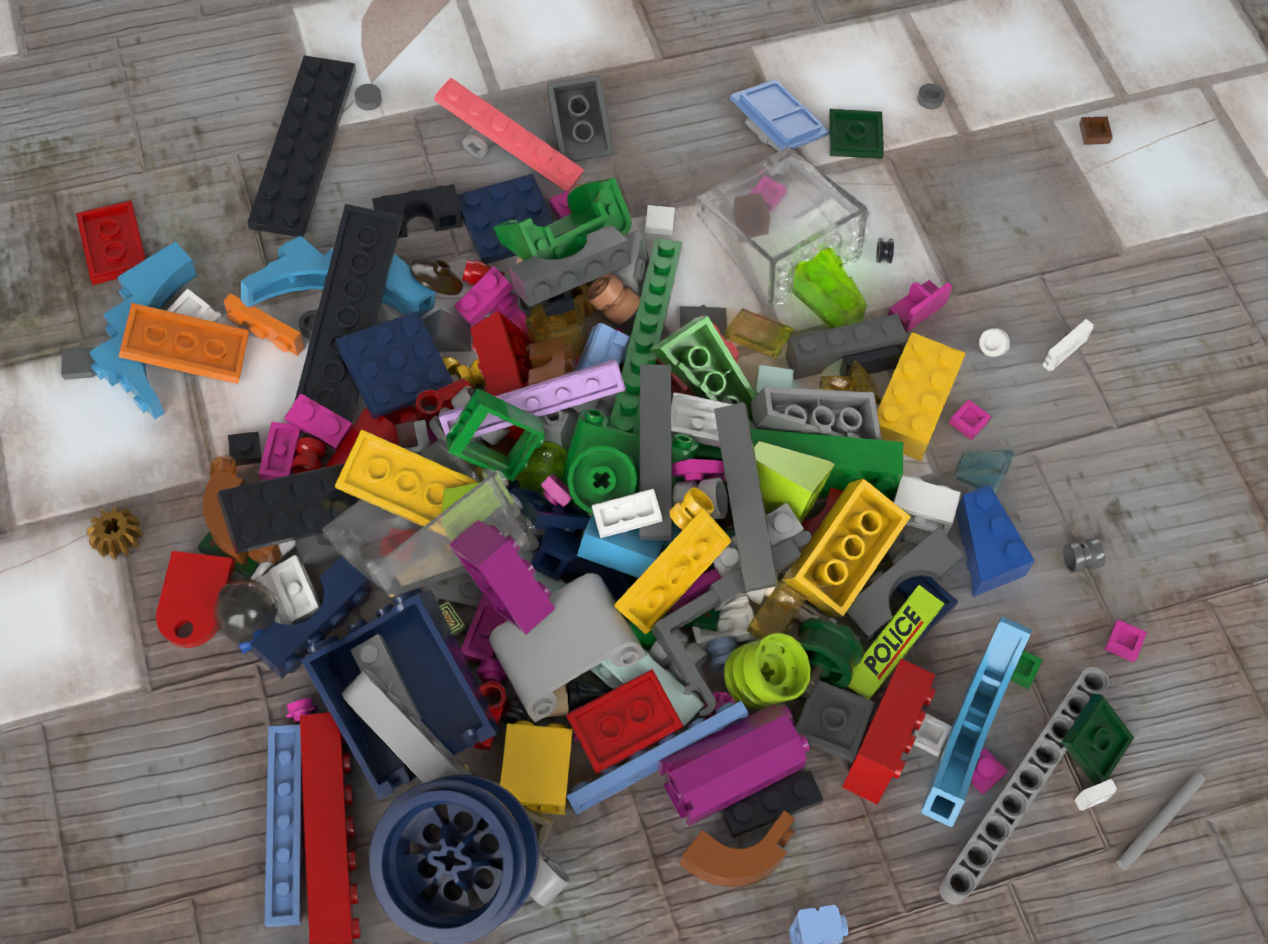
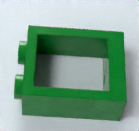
[446,388,545,481]

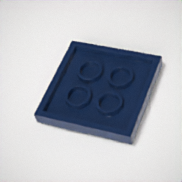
[457,174,554,264]
[336,311,454,419]

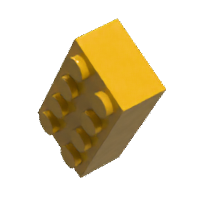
[877,332,966,461]
[782,479,910,618]

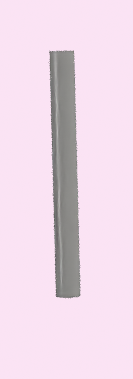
[1116,772,1206,871]

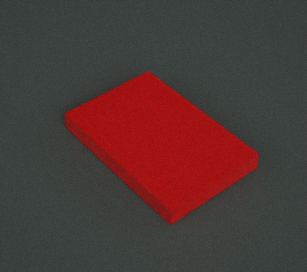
[76,200,146,285]
[566,669,684,774]

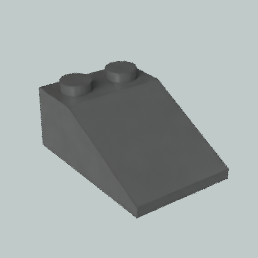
[546,75,614,162]

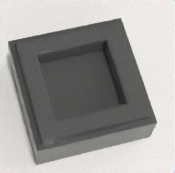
[61,347,94,380]

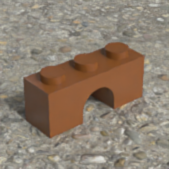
[529,336,576,386]

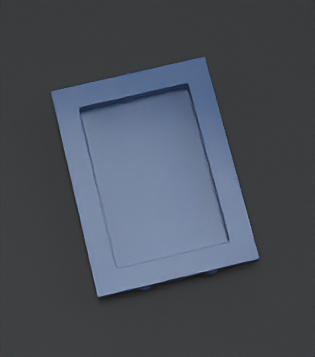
[729,79,829,152]

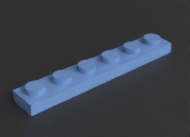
[567,701,748,815]
[265,724,303,927]

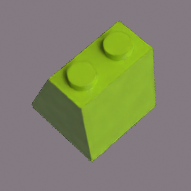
[754,441,835,524]

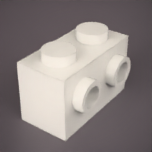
[893,476,961,536]

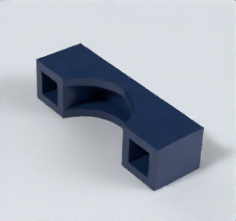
[530,527,638,601]
[250,556,372,679]

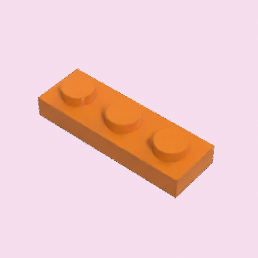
[223,293,305,356]

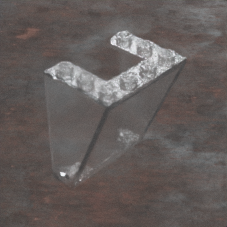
[696,147,868,308]
[322,439,540,597]

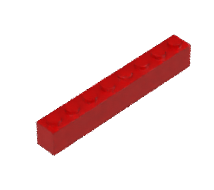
[300,712,361,944]

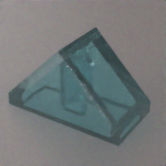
[953,449,1015,495]

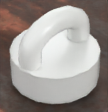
[979,328,1010,357]

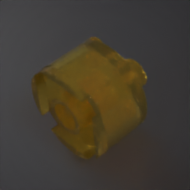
[526,301,588,357]

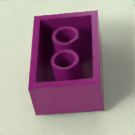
[448,519,555,635]

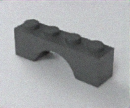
[509,225,631,307]
[785,314,908,380]
[845,528,964,642]

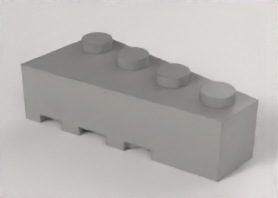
[751,387,882,440]

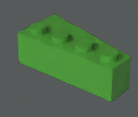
[649,316,757,424]

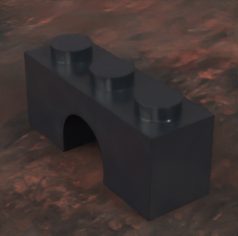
[372,184,462,239]

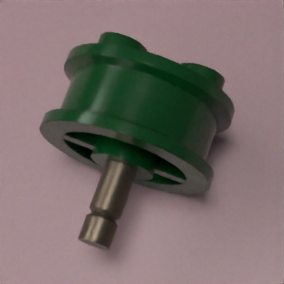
[797,618,864,698]

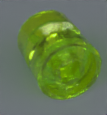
[518,441,568,495]

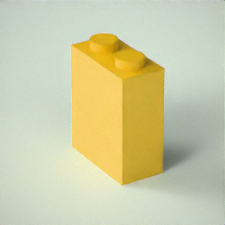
[500,721,572,815]

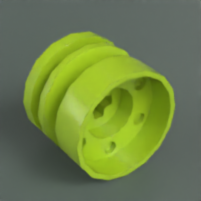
[724,633,811,710]

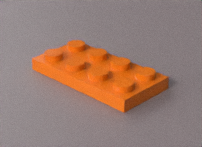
[119,303,249,384]

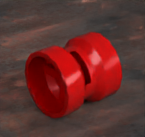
[291,437,327,474]

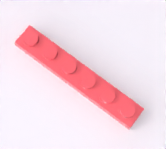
[434,77,584,191]

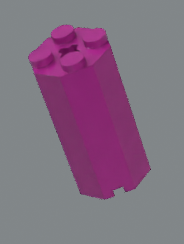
[658,704,810,826]

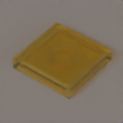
[724,308,794,359]

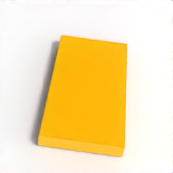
[335,429,477,538]
[614,509,732,634]

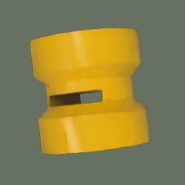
[455,358,486,389]
[669,488,714,530]

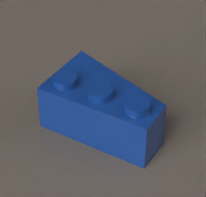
[956,485,1035,597]

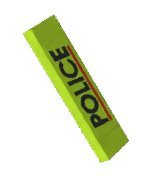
[847,585,944,700]

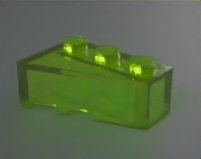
[784,236,867,329]

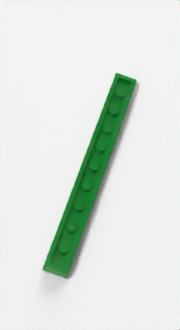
[609,238,682,435]

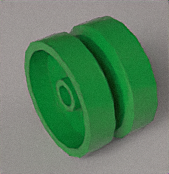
[567,445,640,514]

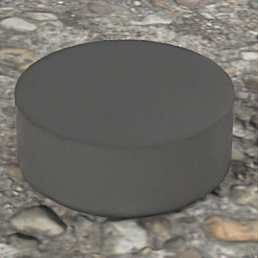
[917,83,945,110]
[354,84,382,110]
[299,310,318,339]

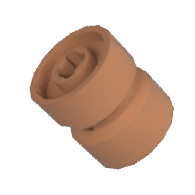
[586,272,640,325]

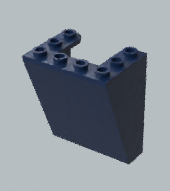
[301,587,500,801]

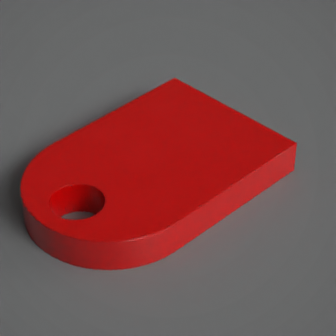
[156,551,235,648]

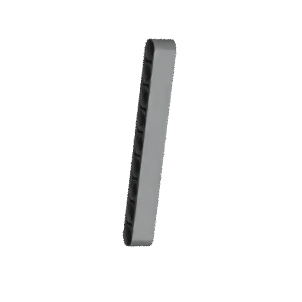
[939,667,1109,904]
[342,668,570,907]

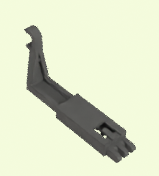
[651,531,812,718]

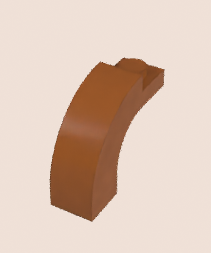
[203,469,282,565]
[680,810,795,887]

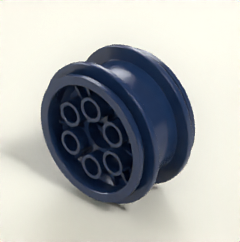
[369,774,539,944]

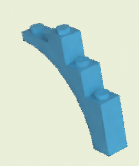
[241,236,436,317]
[89,241,197,419]
[577,514,736,578]
[921,616,1032,827]

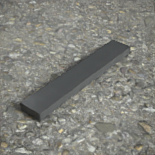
[639,365,672,540]
[714,402,779,592]

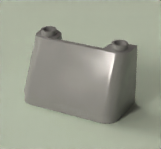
[489,573,646,723]

